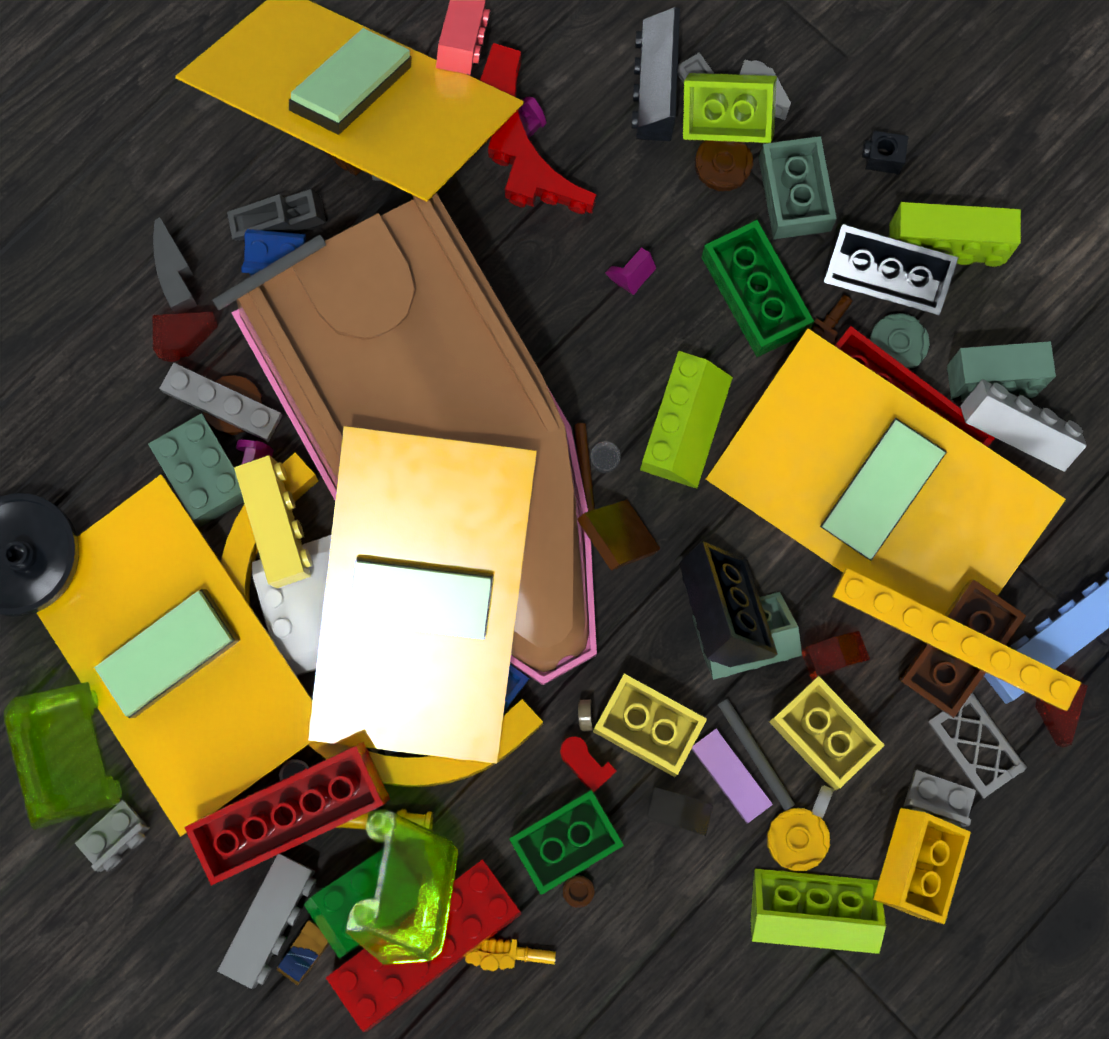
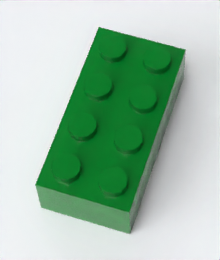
[701,220,814,358]

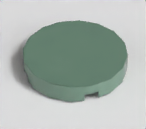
[869,313,930,370]

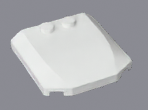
[252,535,331,676]

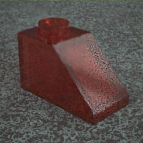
[152,312,218,362]
[802,631,870,680]
[1035,684,1088,747]

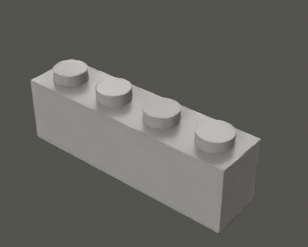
[961,379,1087,472]
[217,854,316,989]

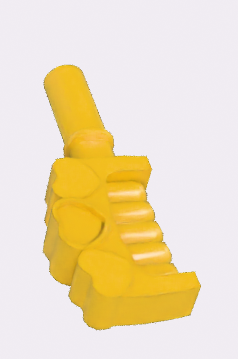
[465,938,556,971]

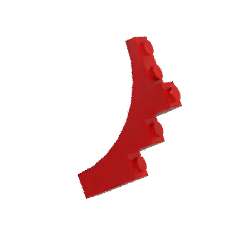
[480,43,596,214]

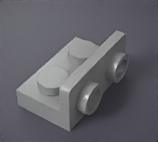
[904,770,976,827]
[74,800,149,872]

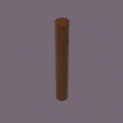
[574,423,595,511]

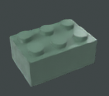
[759,136,837,239]
[947,341,1056,403]
[148,413,244,528]

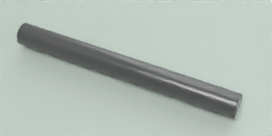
[212,235,326,310]
[718,699,796,811]

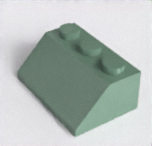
[692,592,802,680]

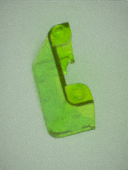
[4,682,122,830]
[345,810,458,965]

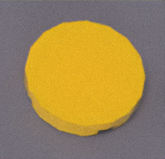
[767,808,830,871]

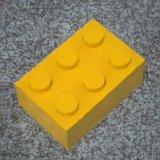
[873,808,971,924]

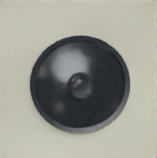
[0,493,79,617]

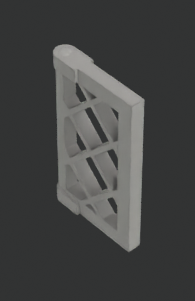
[928,692,1027,799]

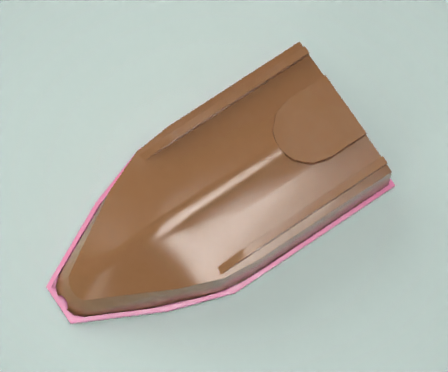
[232,193,597,685]

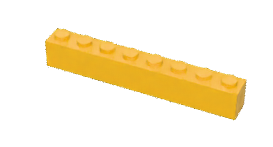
[831,568,1081,711]

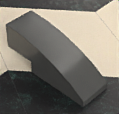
[227,189,326,241]
[153,217,197,317]

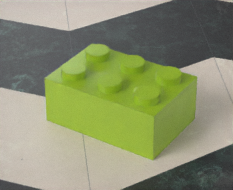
[683,73,777,143]

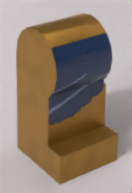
[277,920,330,985]

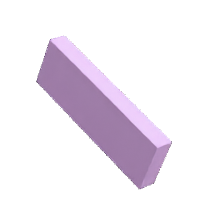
[692,729,773,823]

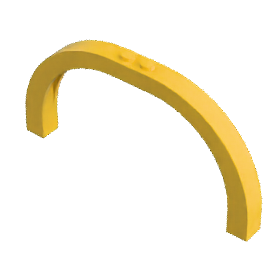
[221,453,543,787]

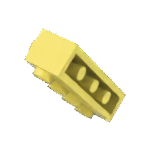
[234,455,313,589]

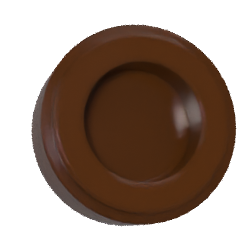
[563,875,594,908]

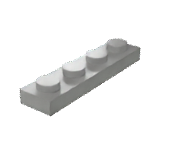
[159,362,282,442]

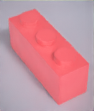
[436,0,490,75]

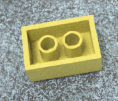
[593,674,707,777]
[769,676,885,790]

